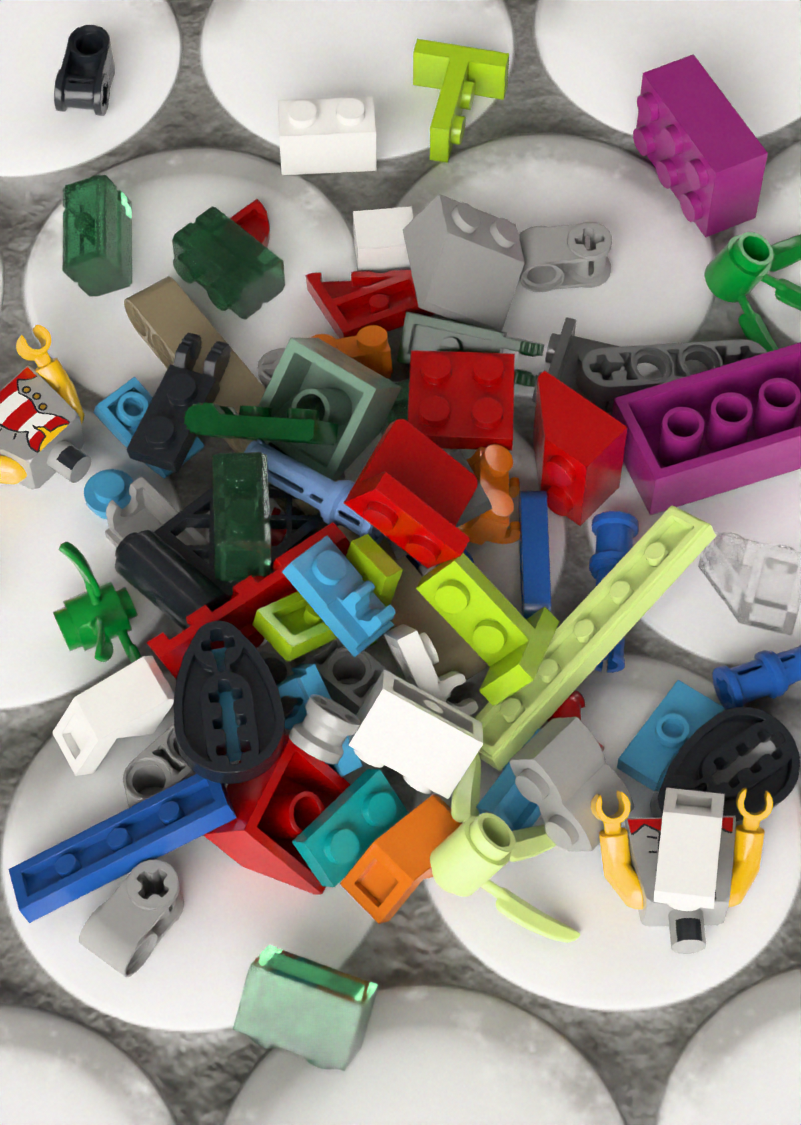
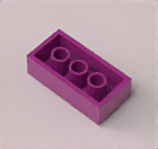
[612,342,801,515]

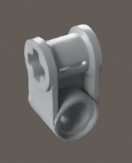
[519,222,612,292]
[79,859,184,978]

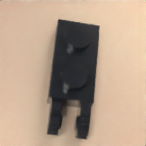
[126,332,231,473]

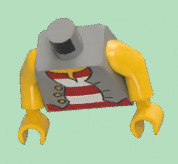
[0,325,91,489]
[591,787,773,954]

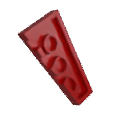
[147,522,350,680]

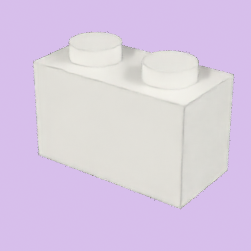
[278,96,377,175]
[349,670,483,799]

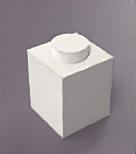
[353,206,413,273]

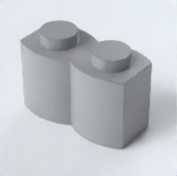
[509,717,634,851]

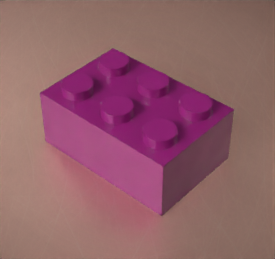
[633,54,768,238]

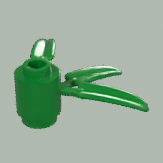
[704,232,801,352]
[53,541,142,663]

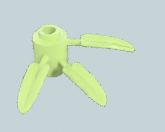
[430,753,581,943]

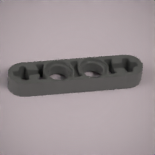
[576,339,767,401]

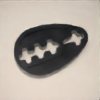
[173,621,286,784]
[650,707,800,826]

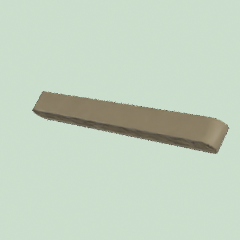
[124,276,486,688]

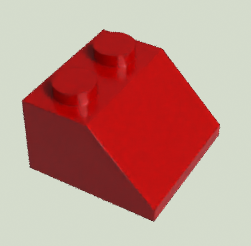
[533,370,628,526]
[203,735,351,895]

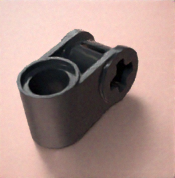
[54,25,115,116]

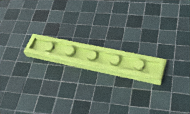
[474,505,716,771]

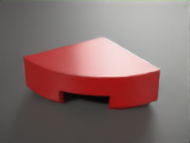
[221,199,270,263]

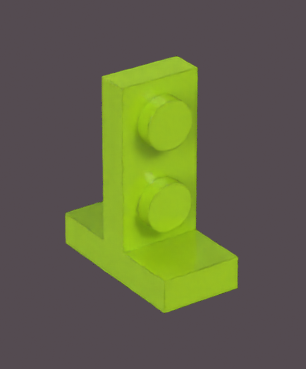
[413,39,509,163]
[253,534,403,662]
[416,553,559,706]

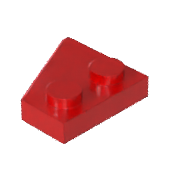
[305,270,435,338]

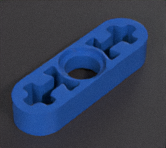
[519,491,551,620]

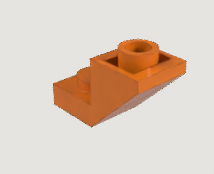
[340,794,462,924]

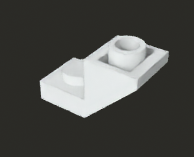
[52,656,175,776]
[654,788,724,911]

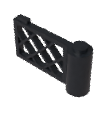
[115,442,329,630]

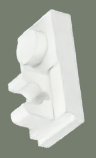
[384,624,478,716]

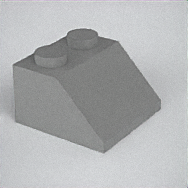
[403,194,525,331]

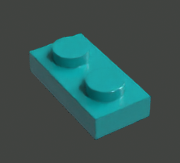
[292,769,409,887]

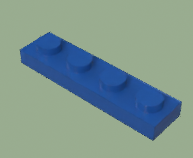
[8,774,237,923]

